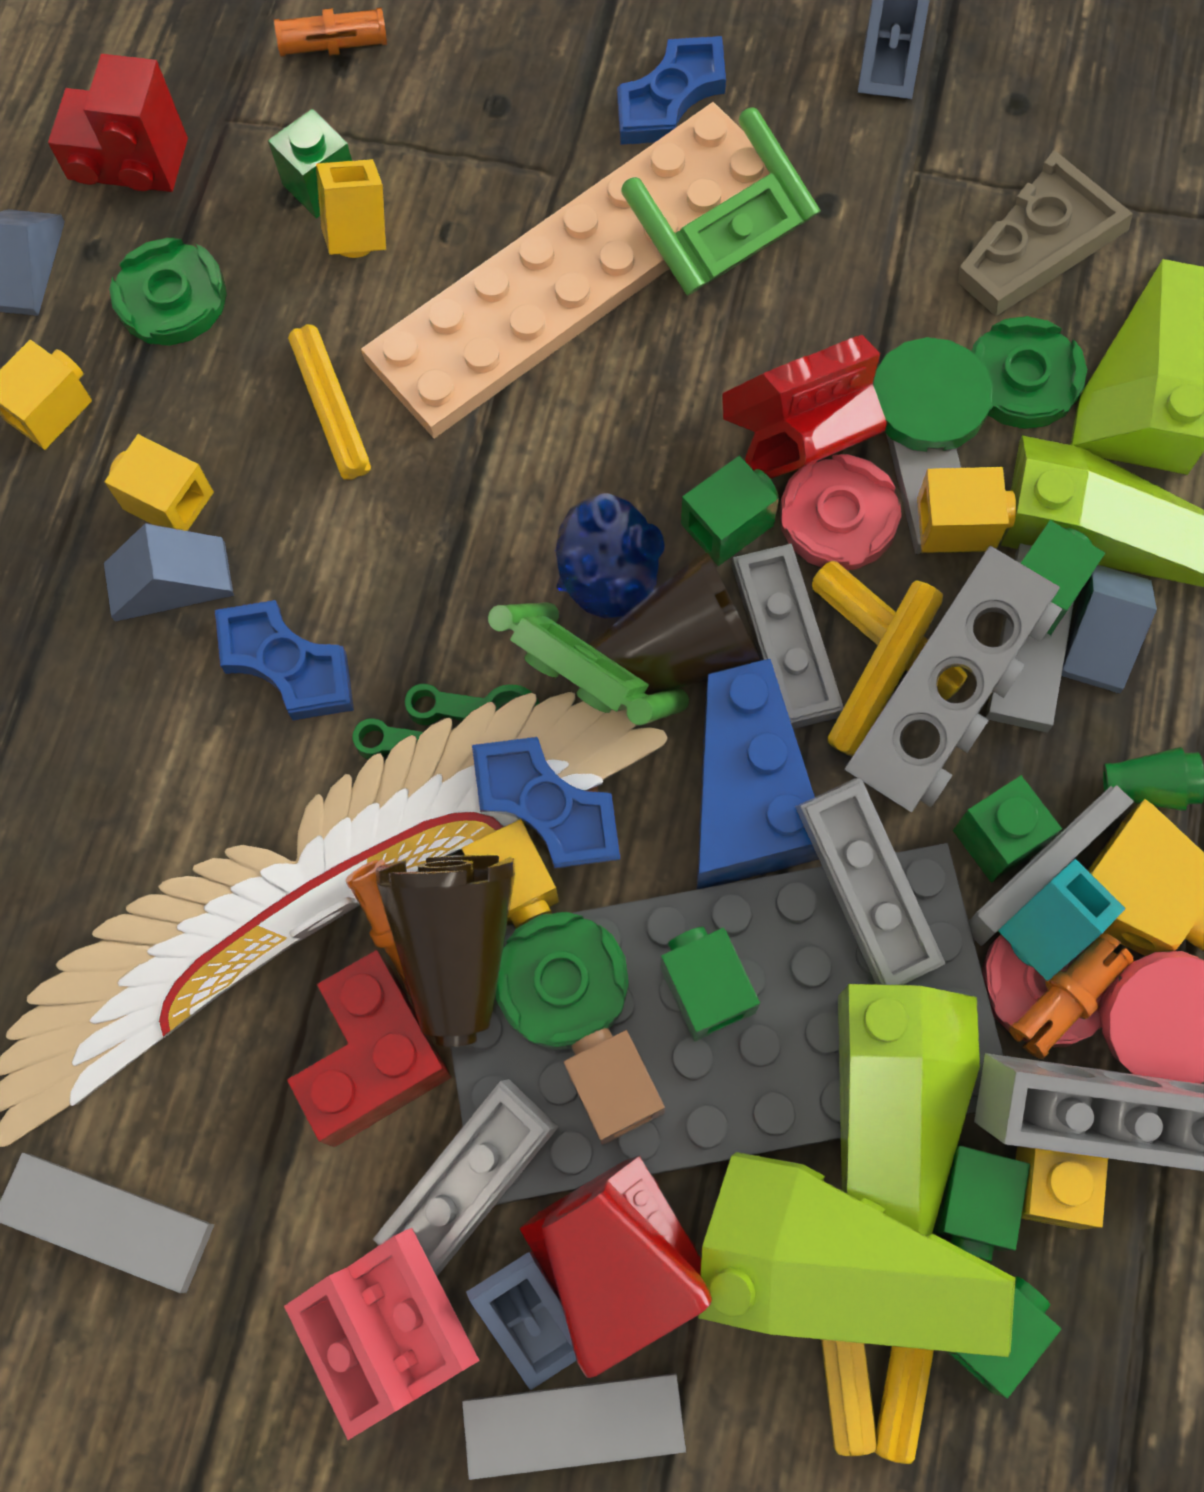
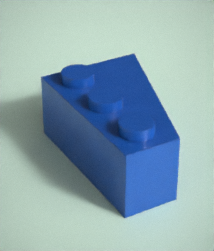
[696,659,819,890]

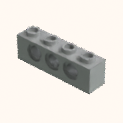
[844,546,1062,813]
[974,1053,1204,1171]

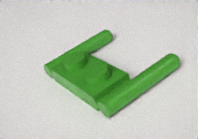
[621,107,821,296]
[488,602,689,725]

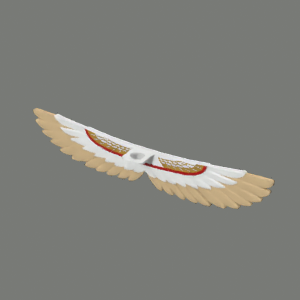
[0,692,667,1147]

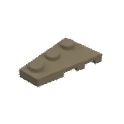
[958,150,1133,316]

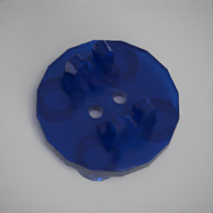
[555,493,665,619]

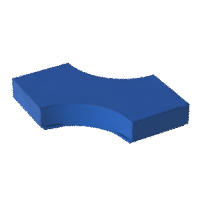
[617,36,726,145]
[215,600,354,720]
[472,737,620,869]

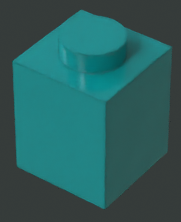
[998,859,1126,981]

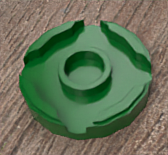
[109,238,227,346]
[971,316,1087,429]
[873,337,993,452]
[495,912,629,1050]

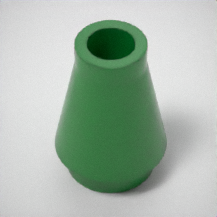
[1103,747,1204,811]

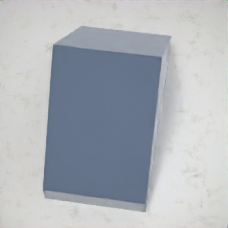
[858,0,930,99]
[0,209,65,316]
[104,523,234,622]
[1061,565,1157,693]
[466,1252,577,1390]

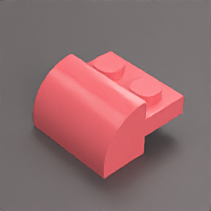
[284,1228,480,1440]

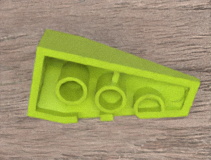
[1070,259,1204,475]
[1001,435,1204,587]
[838,984,980,1236]
[698,1152,1015,1357]

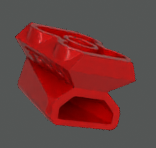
[722,335,886,479]
[519,1156,712,1378]

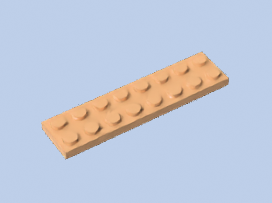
[361,102,770,439]

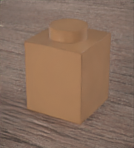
[563,1028,665,1145]

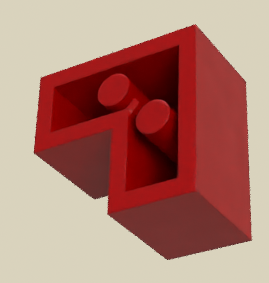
[48,54,188,192]
[287,950,452,1148]

